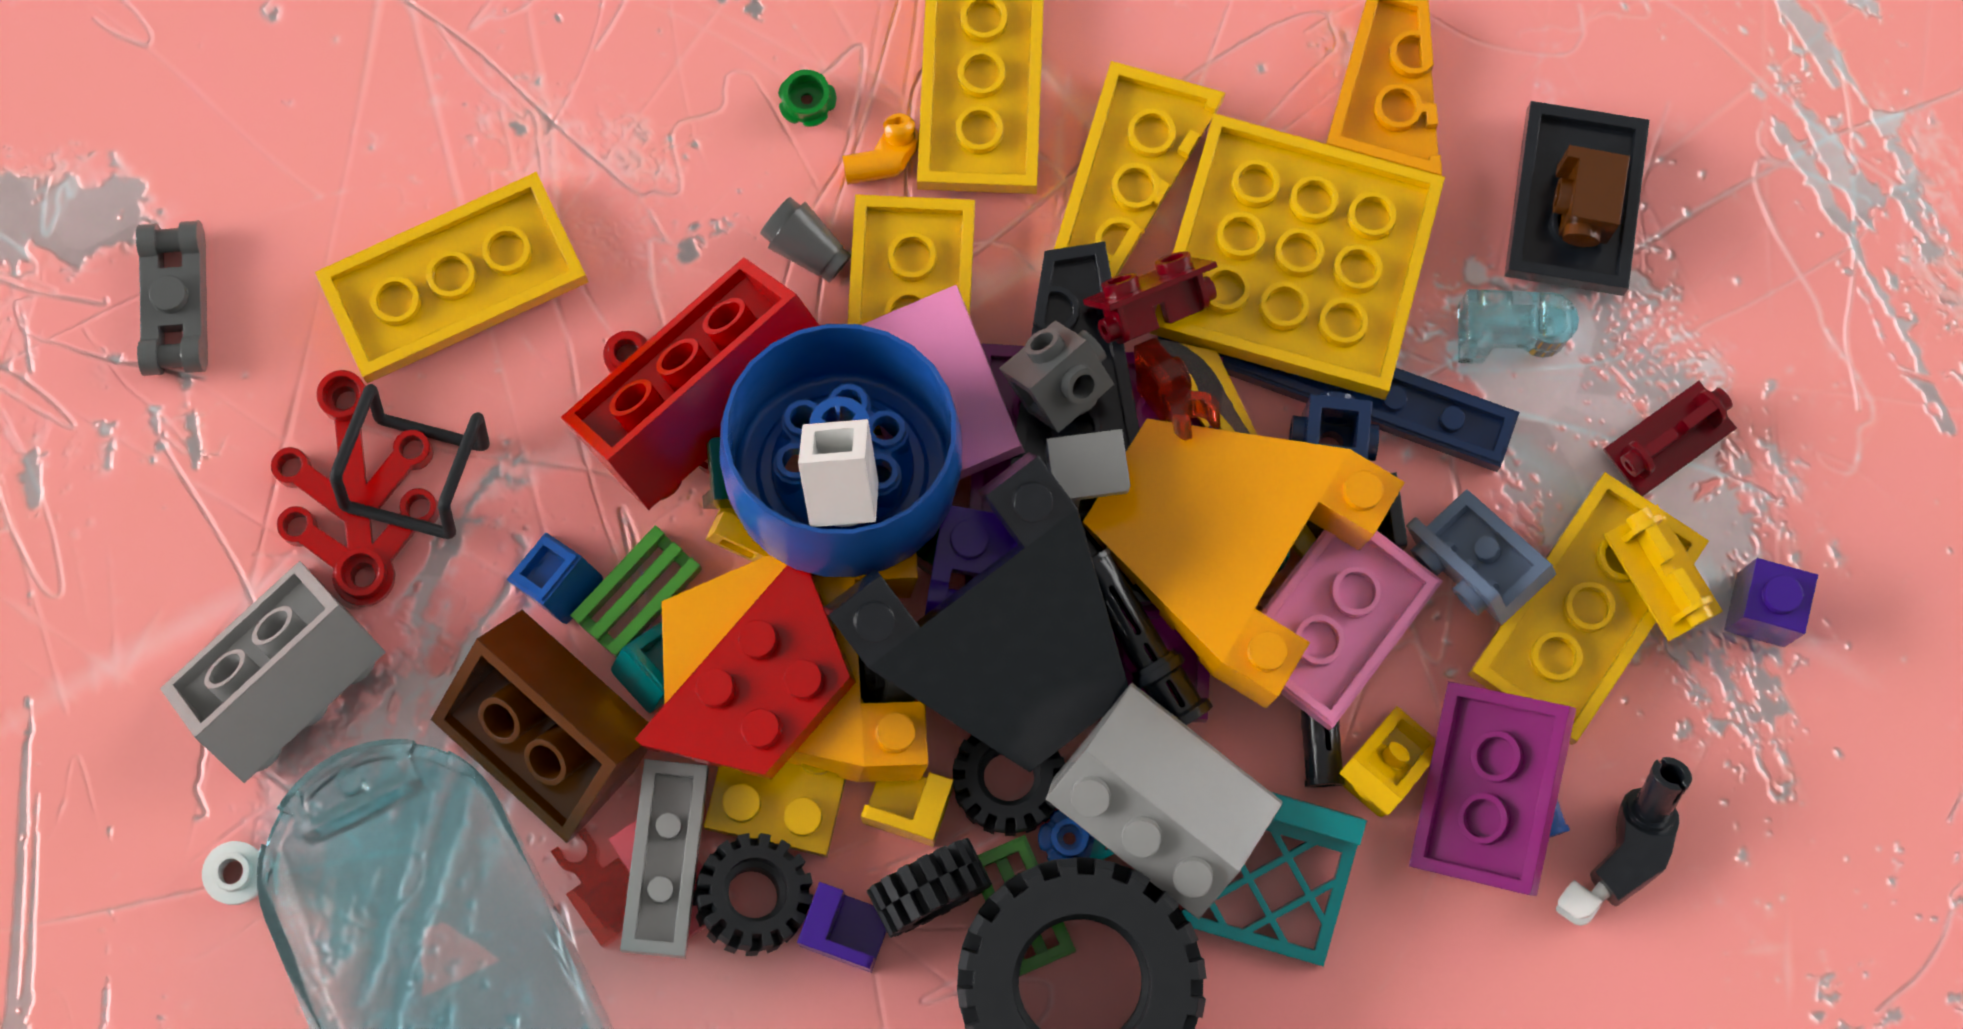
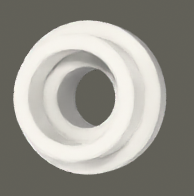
[202,841,267,905]

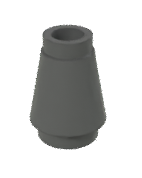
[760,197,851,283]

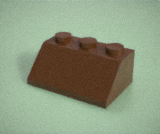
[430,609,649,843]

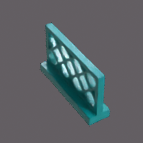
[1090,791,1367,967]

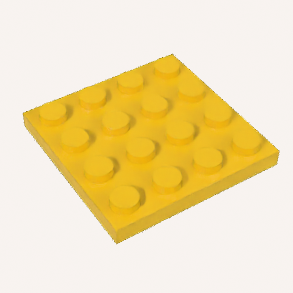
[1150,113,1445,400]

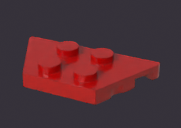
[635,565,856,780]

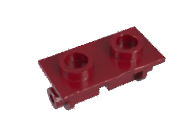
[1083,251,1218,344]
[1603,381,1737,497]

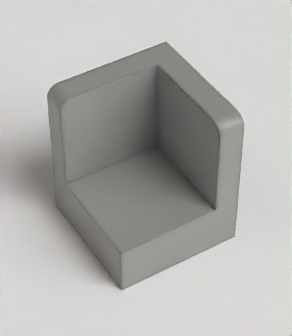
[1045,429,1130,509]

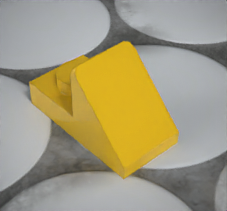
[1339,706,1436,817]

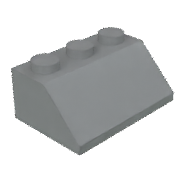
[160,561,386,783]
[1046,683,1282,919]

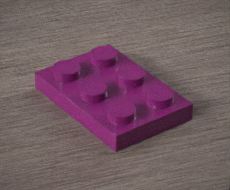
[1409,681,1576,896]

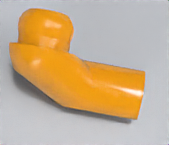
[842,113,919,185]

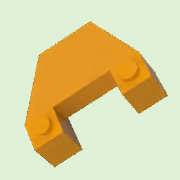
[1082,418,1405,708]
[661,553,928,782]

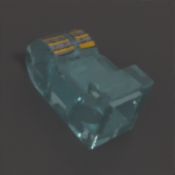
[1457,289,1579,364]

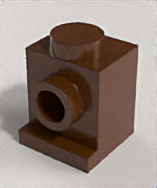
[1553,145,1630,247]

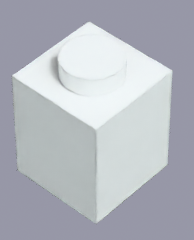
[798,419,879,527]

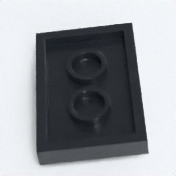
[1504,101,1649,296]

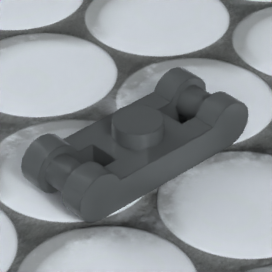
[136,220,208,376]

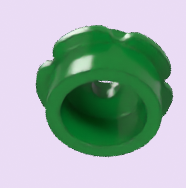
[778,69,837,127]

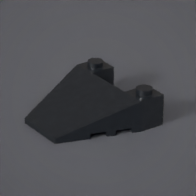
[824,452,1128,772]

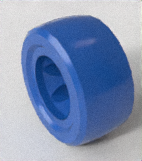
[720,324,962,577]

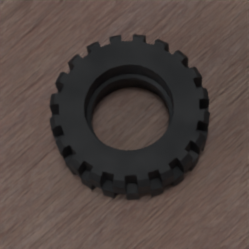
[957,857,1207,1029]

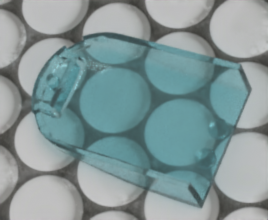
[257,739,614,1029]

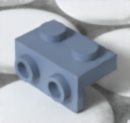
[1406,489,1556,625]

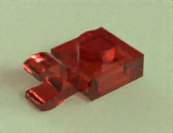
[1134,337,1221,441]

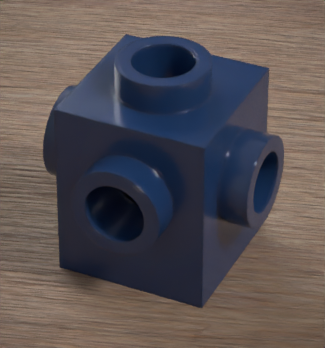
[1288,392,1379,461]

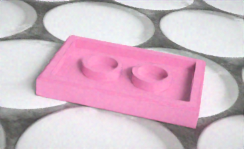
[862,285,1025,480]
[1261,530,1443,730]

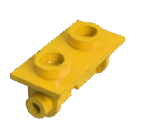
[1603,504,1723,642]

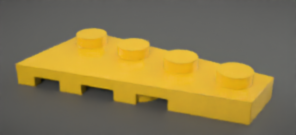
[1054,61,1226,278]

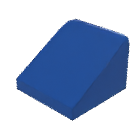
[507,532,603,624]

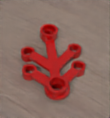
[271,370,439,607]

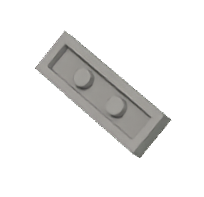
[620,759,709,959]

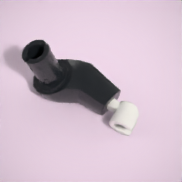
[1556,757,1692,926]

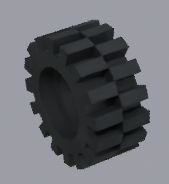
[952,735,1065,836]
[693,833,813,956]
[866,838,992,938]

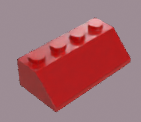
[561,257,820,510]

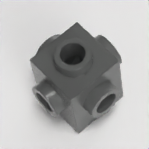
[999,320,1115,433]

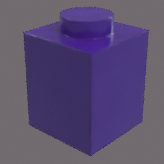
[1724,558,1818,647]

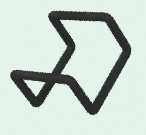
[329,384,490,539]

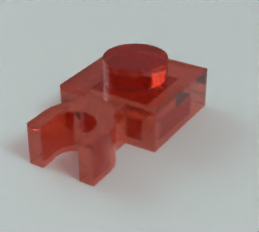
[550,828,630,948]

